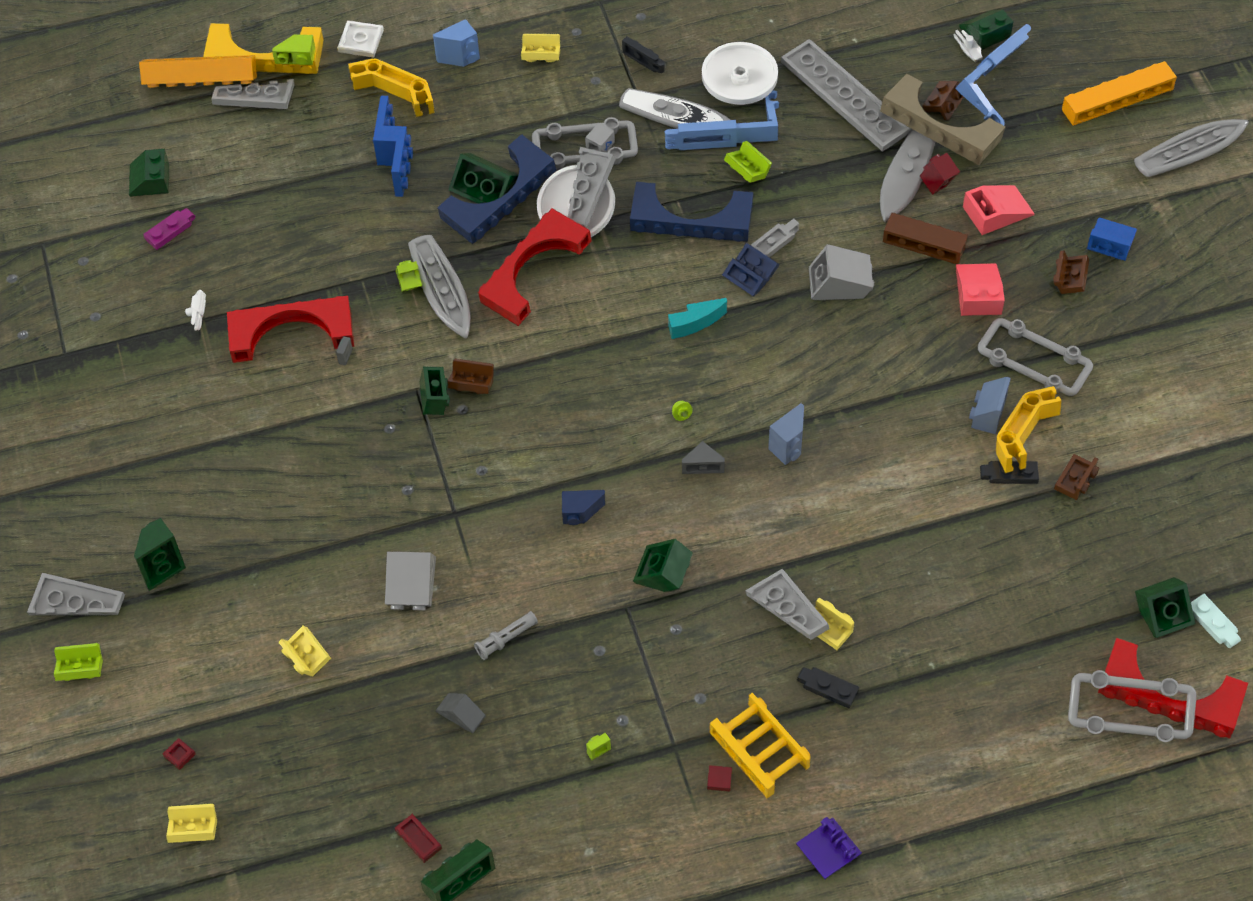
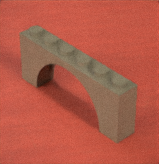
[880,74,1006,165]

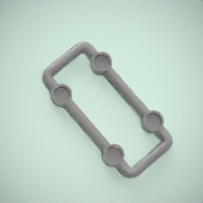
[532,117,638,170]
[977,318,1093,396]
[1068,670,1197,742]

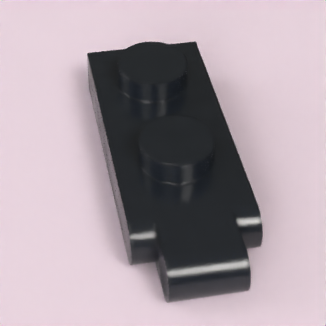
[622,36,665,73]
[980,461,1039,484]
[797,667,859,709]

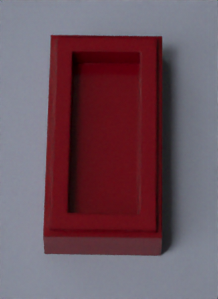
[395,814,442,863]

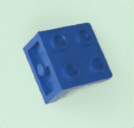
[1087,218,1137,261]

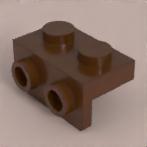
[922,81,964,120]
[1053,250,1089,294]
[448,358,494,394]
[1054,454,1099,500]

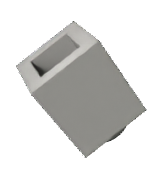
[585,123,615,152]

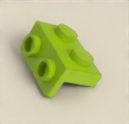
[724,141,772,183]
[54,643,103,681]

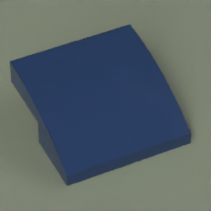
[722,242,780,296]

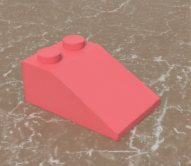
[956,264,1005,316]

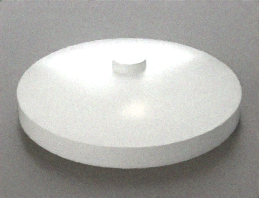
[702,42,778,105]
[537,165,615,237]

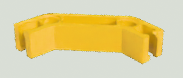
[348,59,435,117]
[996,386,1061,473]

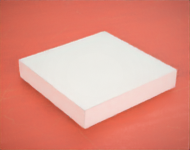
[337,21,384,57]

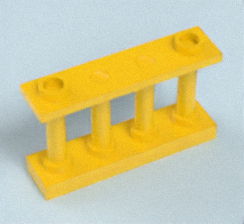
[710,693,811,798]

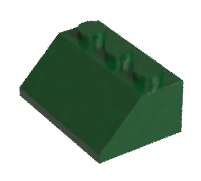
[448,153,519,204]
[134,518,186,591]
[420,839,496,901]

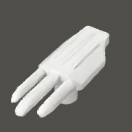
[954,30,983,62]
[185,290,206,331]

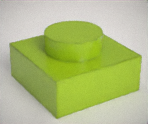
[586,733,611,760]

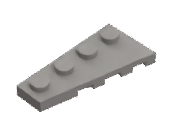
[211,79,294,109]
[568,147,616,228]
[745,569,830,640]
[27,573,125,615]

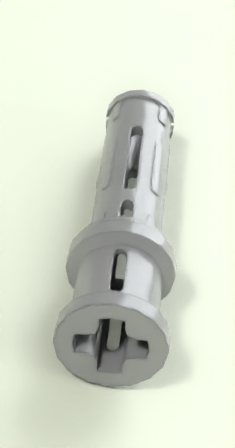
[474,611,538,660]

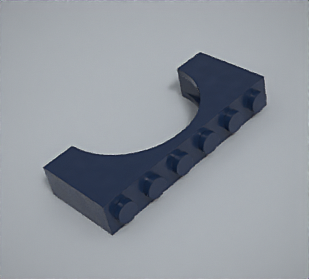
[437,134,556,244]
[630,182,753,242]

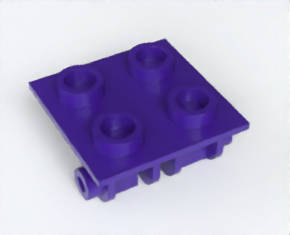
[796,817,862,879]

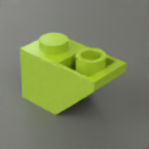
[272,34,315,65]

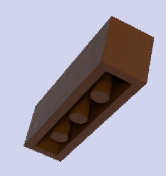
[883,213,968,264]

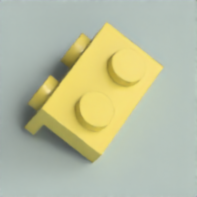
[521,34,560,62]
[815,598,854,650]
[279,626,331,677]
[166,804,217,843]

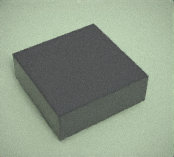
[336,336,353,366]

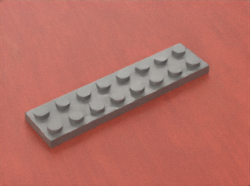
[781,39,911,152]

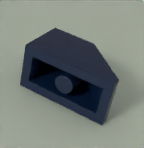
[562,490,605,525]

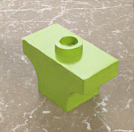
[396,260,422,292]

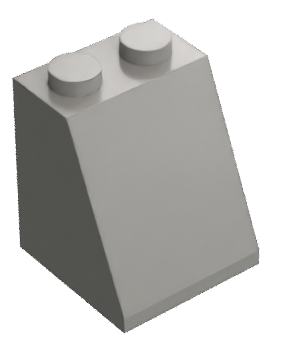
[809,244,874,300]
[385,552,436,611]

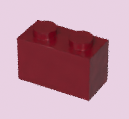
[920,153,960,195]

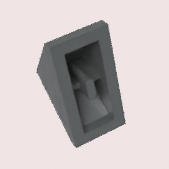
[682,441,725,474]
[436,693,486,734]

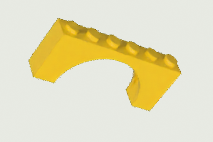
[203,23,324,74]

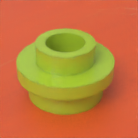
[672,401,693,421]

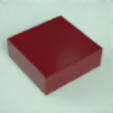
[163,738,196,770]
[707,765,732,792]

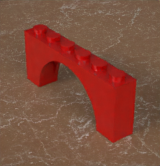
[478,208,592,326]
[227,296,355,363]
[1098,638,1248,738]

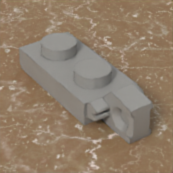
[751,219,799,257]

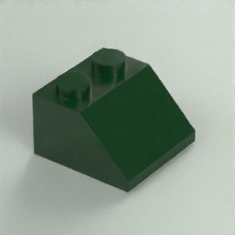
[959,9,1014,50]
[129,148,169,197]
[633,538,693,592]
[1135,577,1196,638]

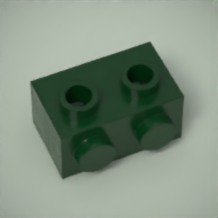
[419,366,450,415]

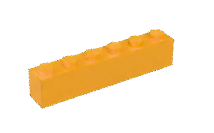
[139,55,257,88]
[1062,61,1177,126]

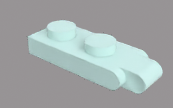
[1191,594,1241,648]

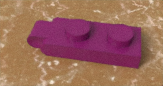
[143,208,195,250]

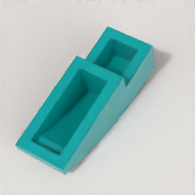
[668,298,727,339]

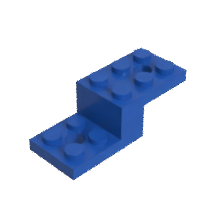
[373,96,413,197]

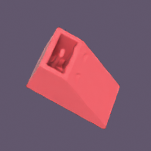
[963,185,1034,235]

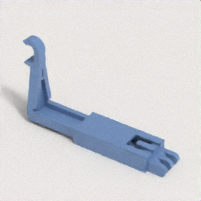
[956,24,1031,126]
[665,90,779,150]

